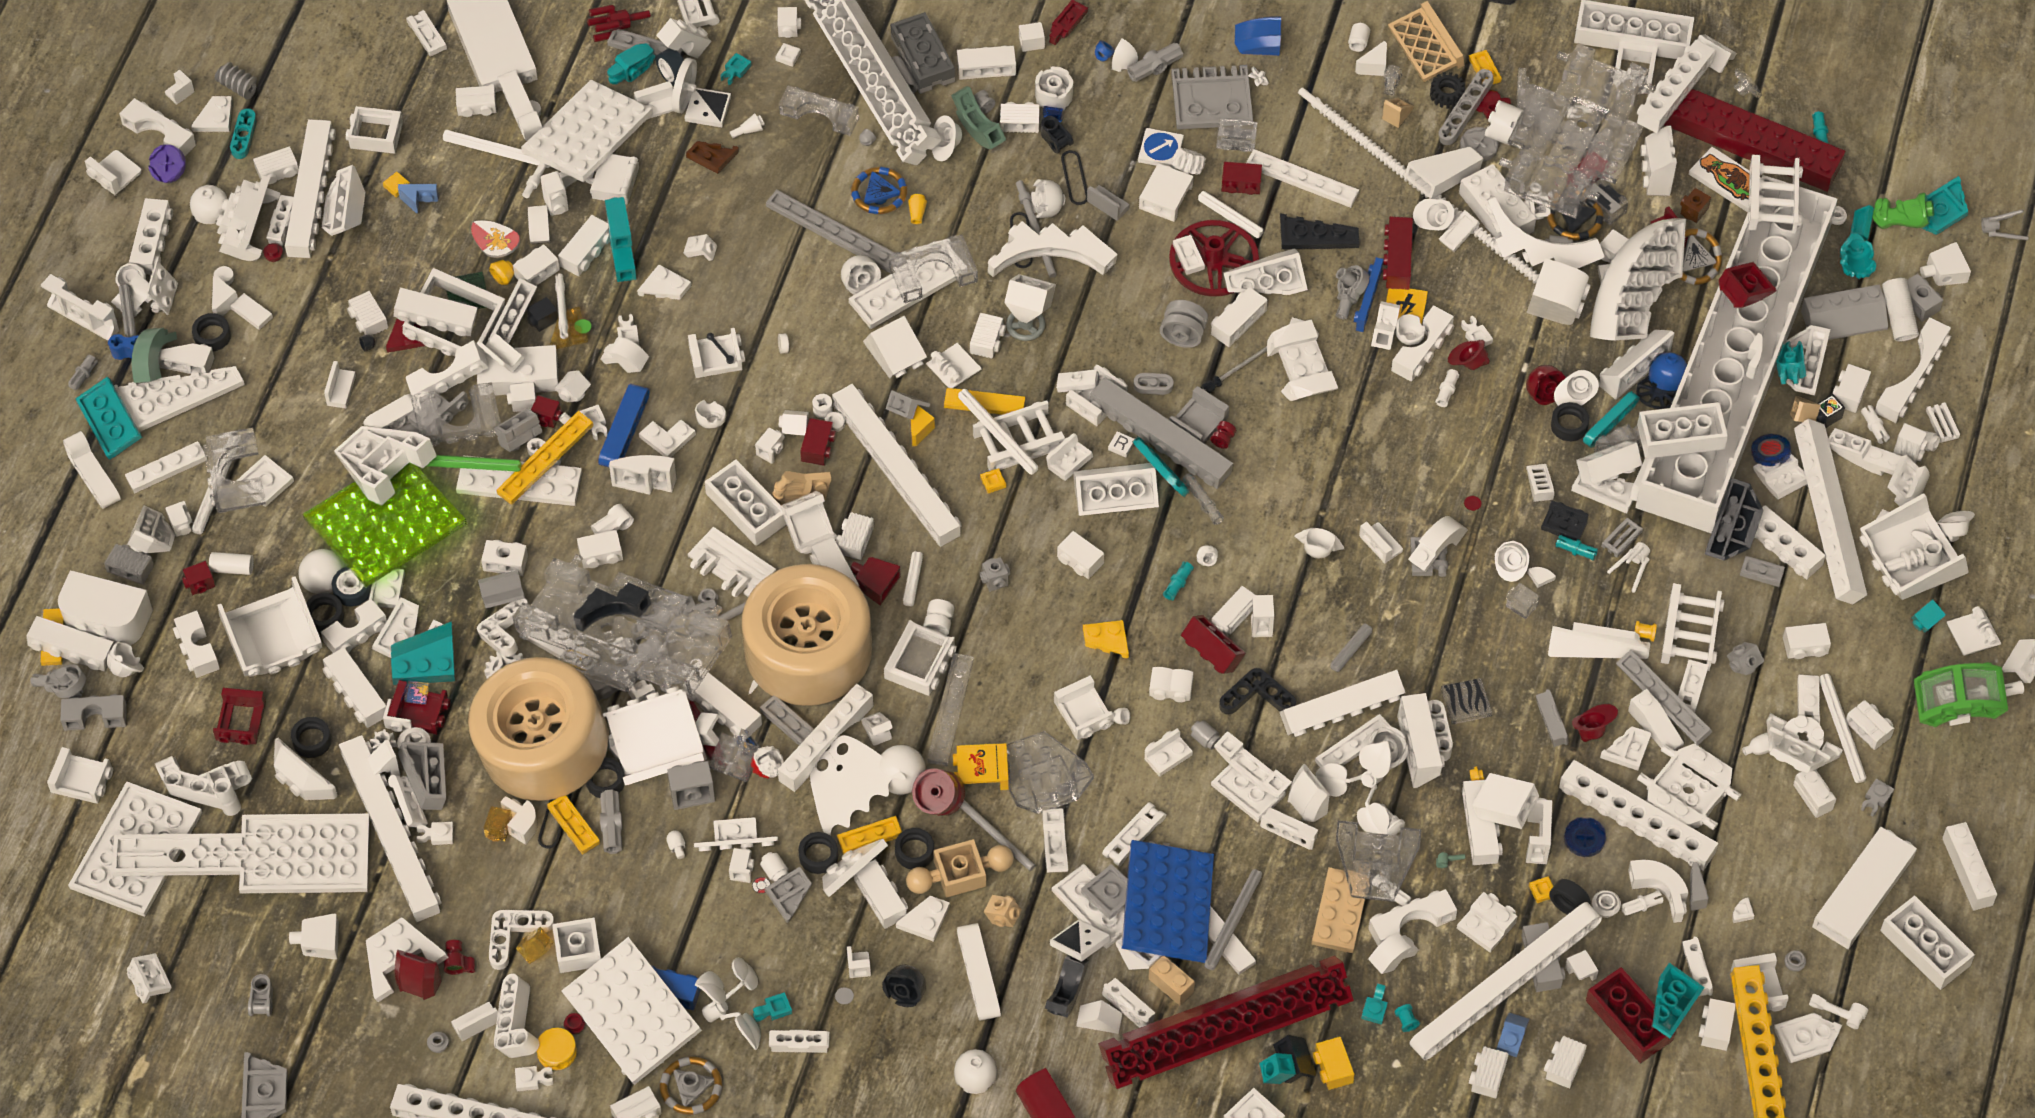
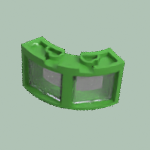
[1914,662,2008,727]

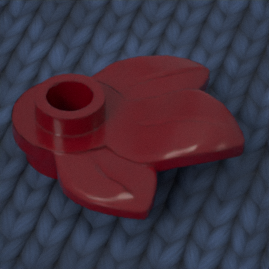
[1476,90,1511,119]

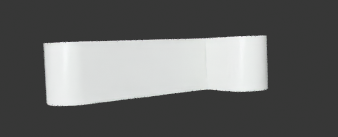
[497,70,542,141]
[63,431,121,509]
[494,974,539,1058]

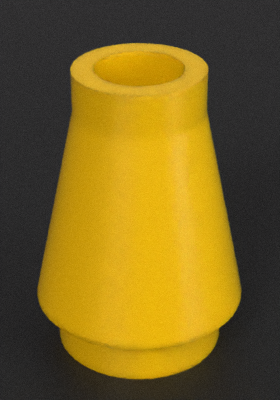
[908,194,927,224]

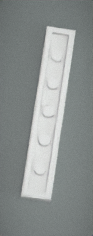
[1246,149,1359,208]

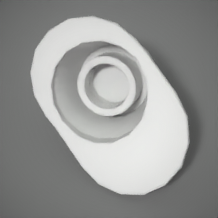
[932,115,962,161]
[1413,199,1457,231]
[1554,370,1599,406]
[1937,511,1975,542]

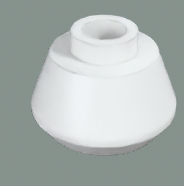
[1592,890,1621,918]

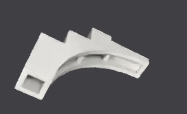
[1485,196,1605,269]
[988,221,1118,277]

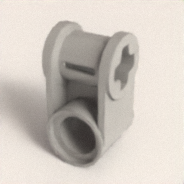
[248,974,273,1017]

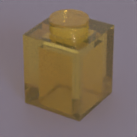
[483,806,512,842]

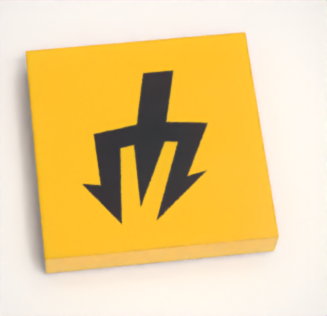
[1386,288,1428,325]

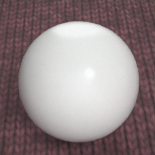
[298,549,346,594]
[880,745,926,795]

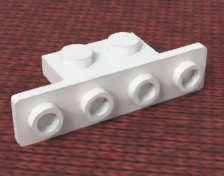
[694,818,778,851]

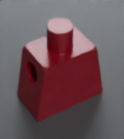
[850,557,901,606]

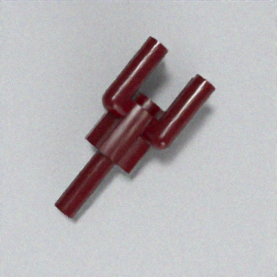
[587,5,651,42]

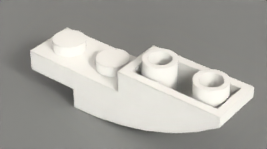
[1828,428,1901,476]

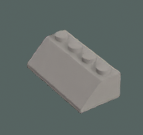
[1801,284,1888,340]

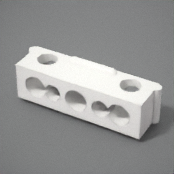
[267,195,294,246]
[1260,807,1318,850]
[1682,937,1713,997]
[1102,978,1155,1028]
[769,1030,830,1053]

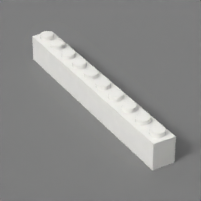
[832,384,961,547]
[1794,419,1867,604]
[339,735,442,922]

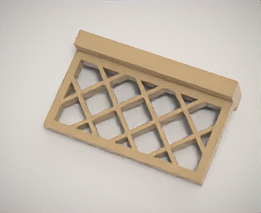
[1388,1,1465,82]

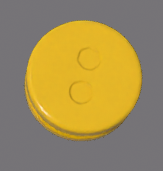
[537,1028,577,1070]

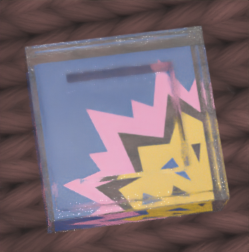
[405,681,429,704]

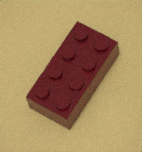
[1586,967,1676,1064]

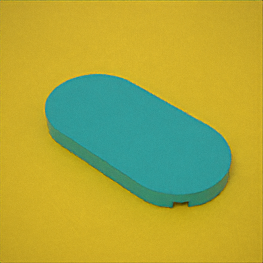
[1132,437,1189,497]

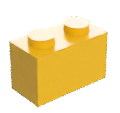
[1313,1037,1354,1090]

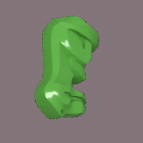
[1872,193,1934,229]

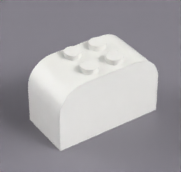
[1527,258,1590,325]
[58,570,153,645]

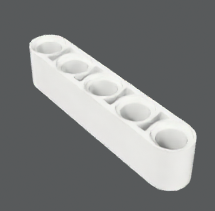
[957,923,1001,1021]

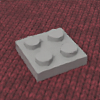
[1081,864,1127,920]

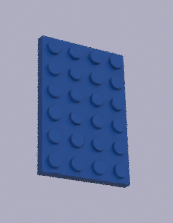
[1121,840,1214,963]

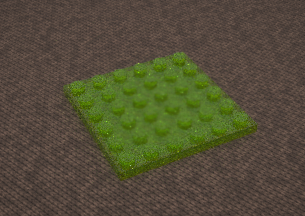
[302,462,467,587]

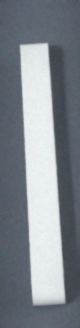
[1410,902,1602,1060]

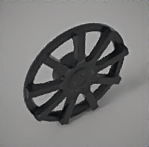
[1636,376,1677,409]

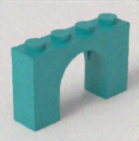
[605,197,636,282]

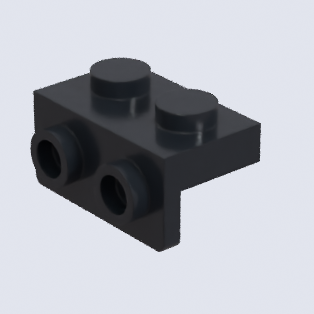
[1541,501,1589,541]

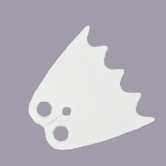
[810,735,906,836]

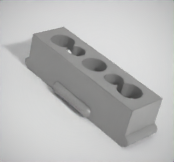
[1536,689,1569,747]

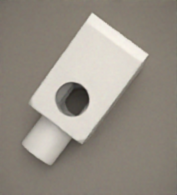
[1920,242,1971,286]
[289,914,339,959]

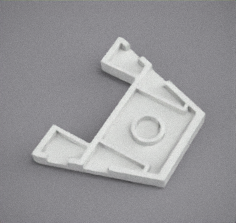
[1766,713,1843,773]
[366,918,448,1002]

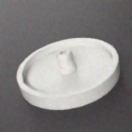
[672,58,697,114]

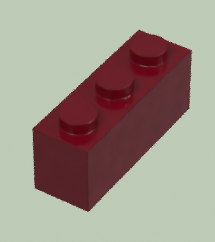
[1181,615,1246,674]

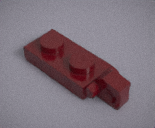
[1049,0,1088,45]

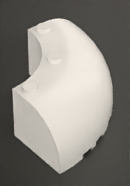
[1590,218,1686,340]

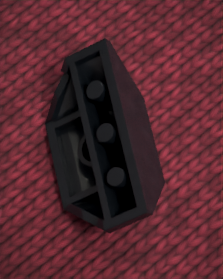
[1705,478,1764,561]

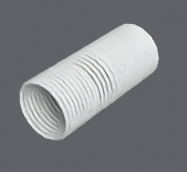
[1882,278,1919,341]

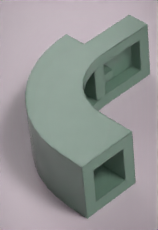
[951,86,1006,149]
[132,328,177,383]

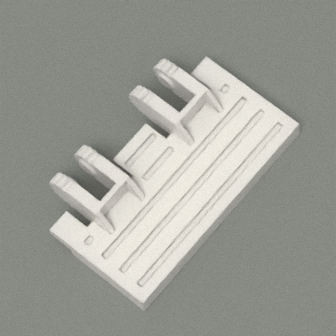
[688,527,776,597]

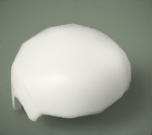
[115,263,146,287]
[1395,314,1425,346]
[695,400,726,429]

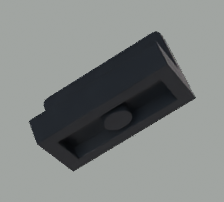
[1273,1035,1316,1084]

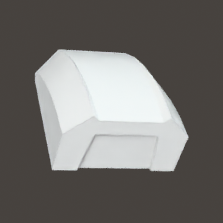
[1288,764,1330,822]

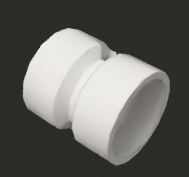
[923,599,954,636]

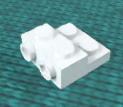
[1457,892,1517,953]

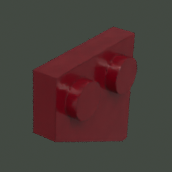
[386,318,425,353]

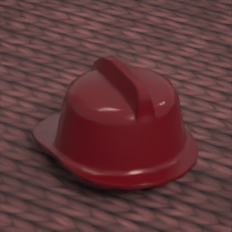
[1448,340,1490,370]
[1572,704,1618,742]

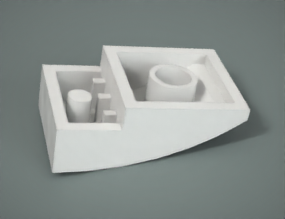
[609,455,677,495]

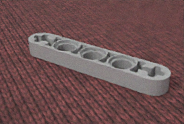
[1439,69,1494,145]

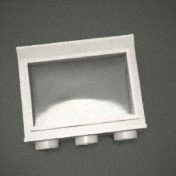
[884,620,957,696]

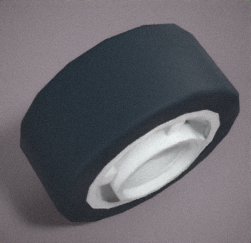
[656,48,684,86]
[331,566,371,607]

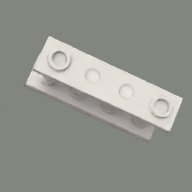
[1748,155,1803,234]
[973,400,1065,471]
[1661,583,1724,671]

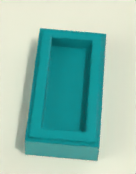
[1850,205,1874,240]

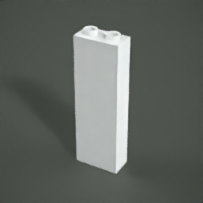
[1812,827,1917,949]

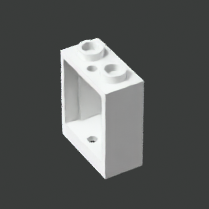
[1612,41,1657,94]
[346,106,403,154]

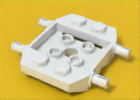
[1637,743,1742,830]

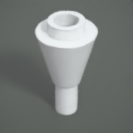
[730,113,765,138]

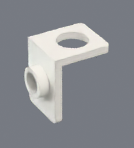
[383,699,413,732]

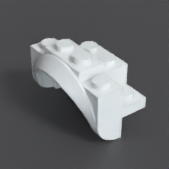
[216,176,280,261]

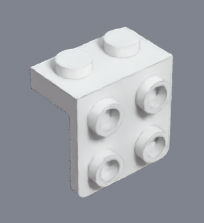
[85,150,141,195]

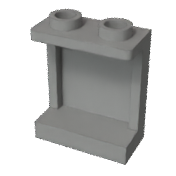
[1169,386,1229,444]

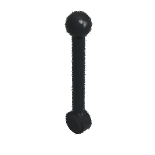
[707,333,734,364]

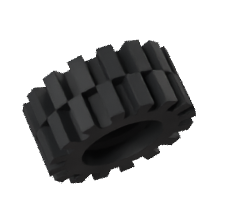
[1430,72,1465,109]

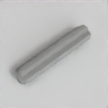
[119,284,136,337]
[1330,623,1372,672]

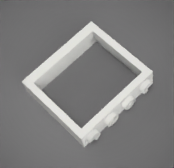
[403,268,505,356]

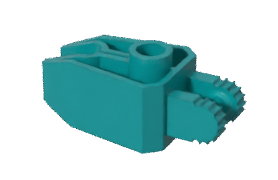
[607,43,655,85]
[1776,341,1806,384]

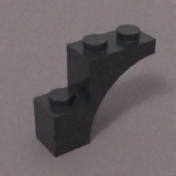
[573,582,651,632]

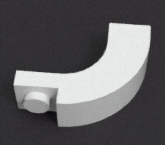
[1408,516,1468,572]
[1628,860,1688,923]

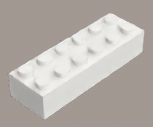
[1574,0,1694,59]

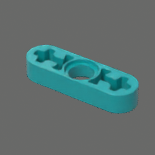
[230,109,257,159]

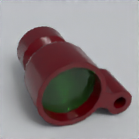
[444,939,475,975]

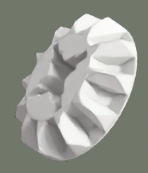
[397,727,431,748]

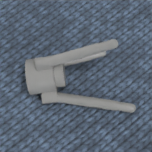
[1981,209,2029,240]

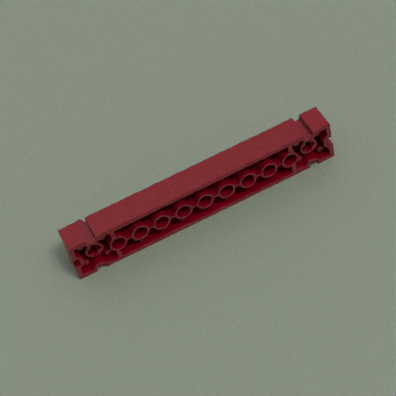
[1098,955,1354,1089]

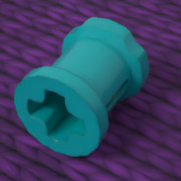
[1394,1004,1420,1032]

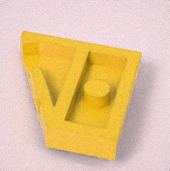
[1083,620,1129,658]

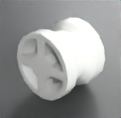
[812,394,833,419]

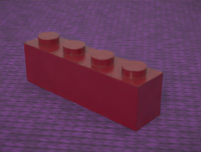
[1382,216,1413,290]

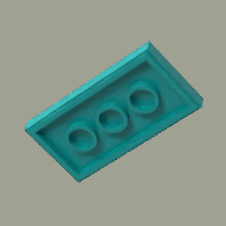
[75,376,142,460]

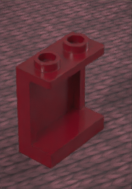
[387,680,451,735]

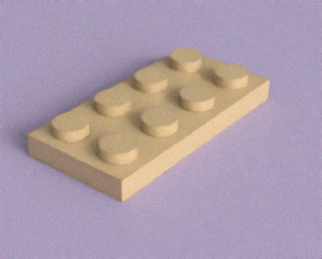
[1312,867,1370,953]

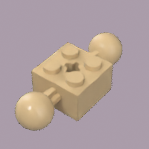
[906,839,1014,898]

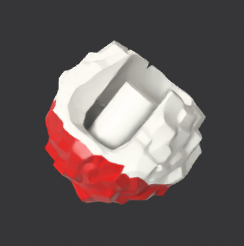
[751,746,784,779]

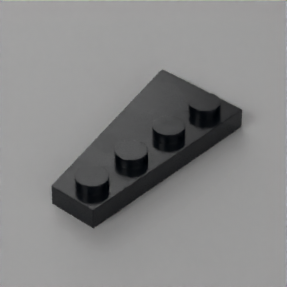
[1280,213,1360,250]

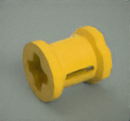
[1634,621,1657,642]

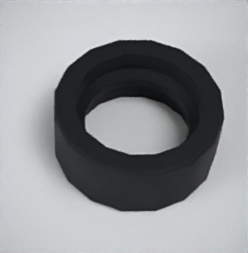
[192,313,231,352]
[1551,402,1590,442]
[306,593,344,633]
[291,717,332,758]
[586,757,625,798]
[895,828,935,869]
[798,832,839,874]
[1549,879,1591,915]

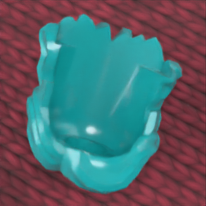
[1840,233,1876,279]

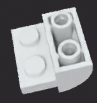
[1888,455,1930,506]

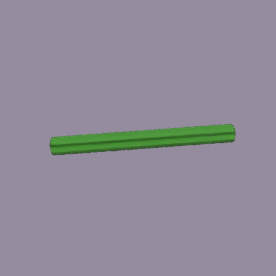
[411,455,522,472]

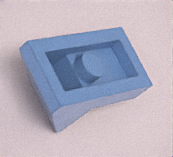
[398,184,439,213]
[1496,1013,1529,1057]

